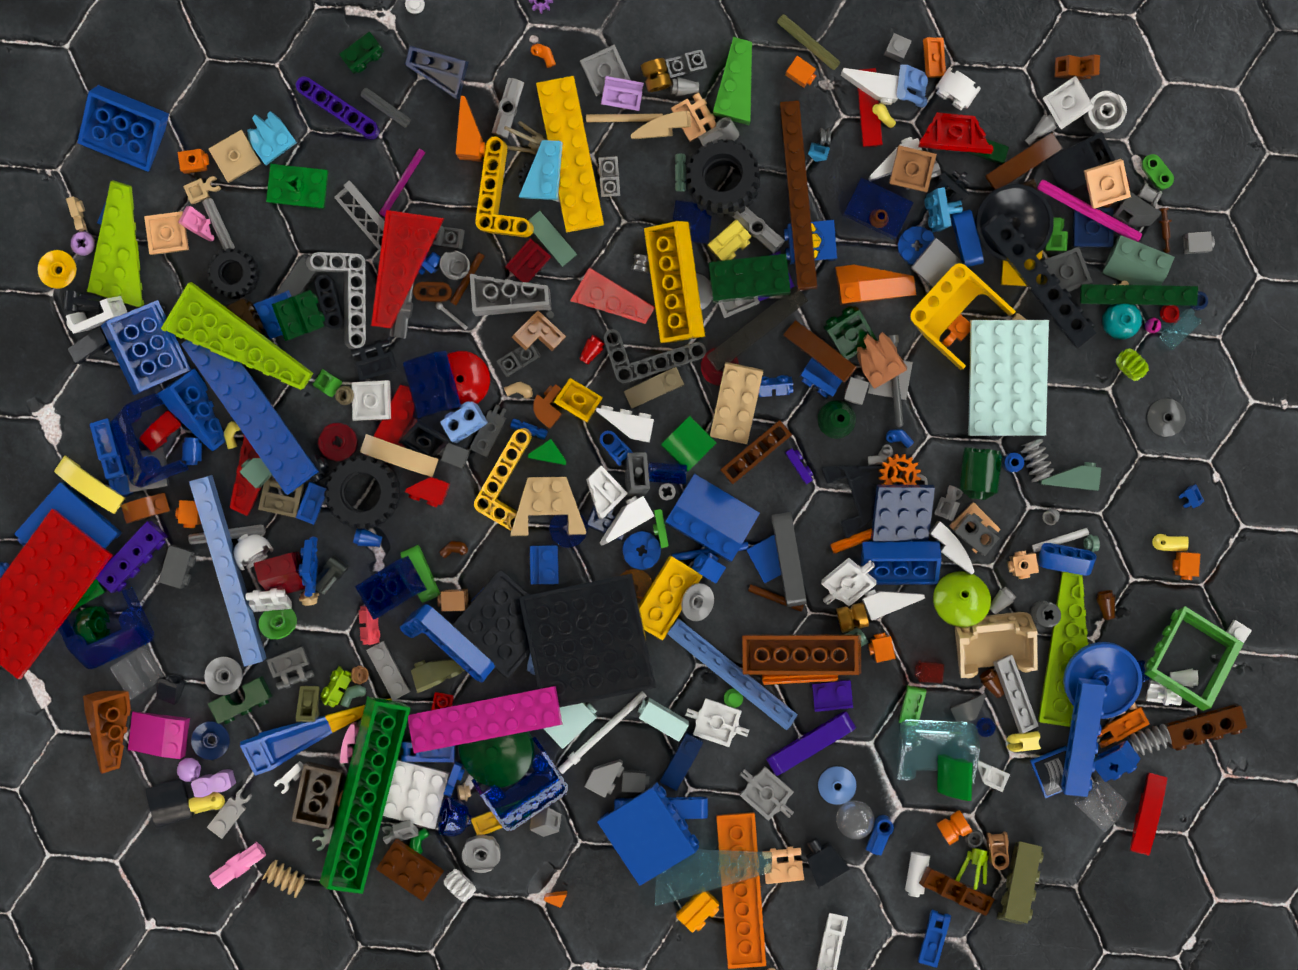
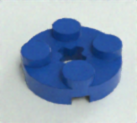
[897,226,935,265]
[623,531,661,570]

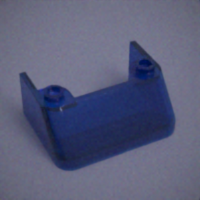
[110,393,188,488]
[58,588,154,669]
[471,737,568,831]

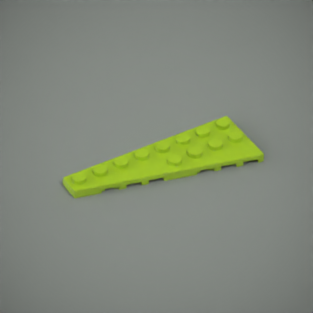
[161,282,313,390]
[1038,572,1088,727]

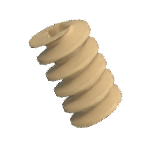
[262,860,305,898]

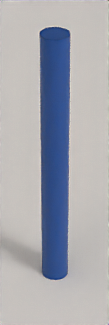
[672,542,749,561]

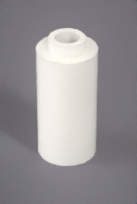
[905,852,930,897]

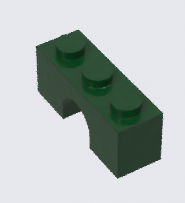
[208,676,272,725]

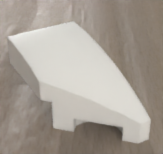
[975,760,1010,792]

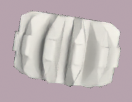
[444,869,476,902]

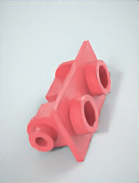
[358,605,380,645]

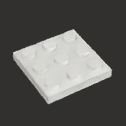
[383,759,450,829]

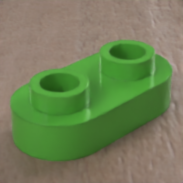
[1141,154,1174,190]

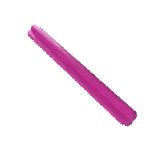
[1037,180,1142,242]

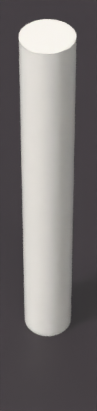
[1032,528,1089,553]

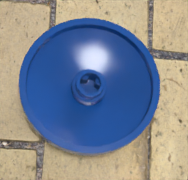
[1063,642,1142,719]

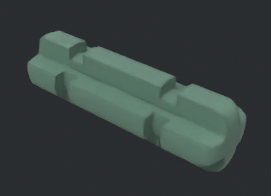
[675,154,686,192]

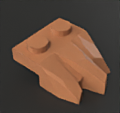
[857,332,907,389]

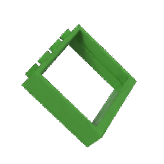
[1144,606,1244,711]

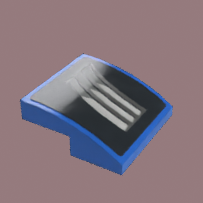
[1030,746,1067,798]

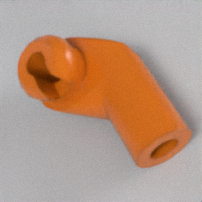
[530,43,556,68]

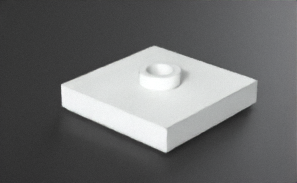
[1043,76,1094,129]
[351,380,391,421]

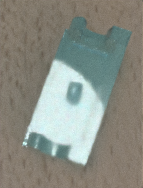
[1159,308,1202,350]

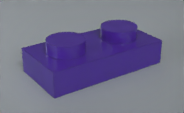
[785,448,813,485]

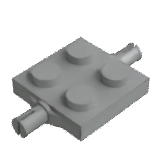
[740,766,794,821]

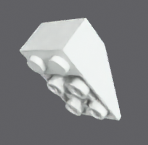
[596,405,654,443]

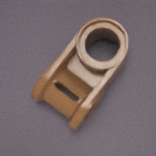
[986,832,1009,870]

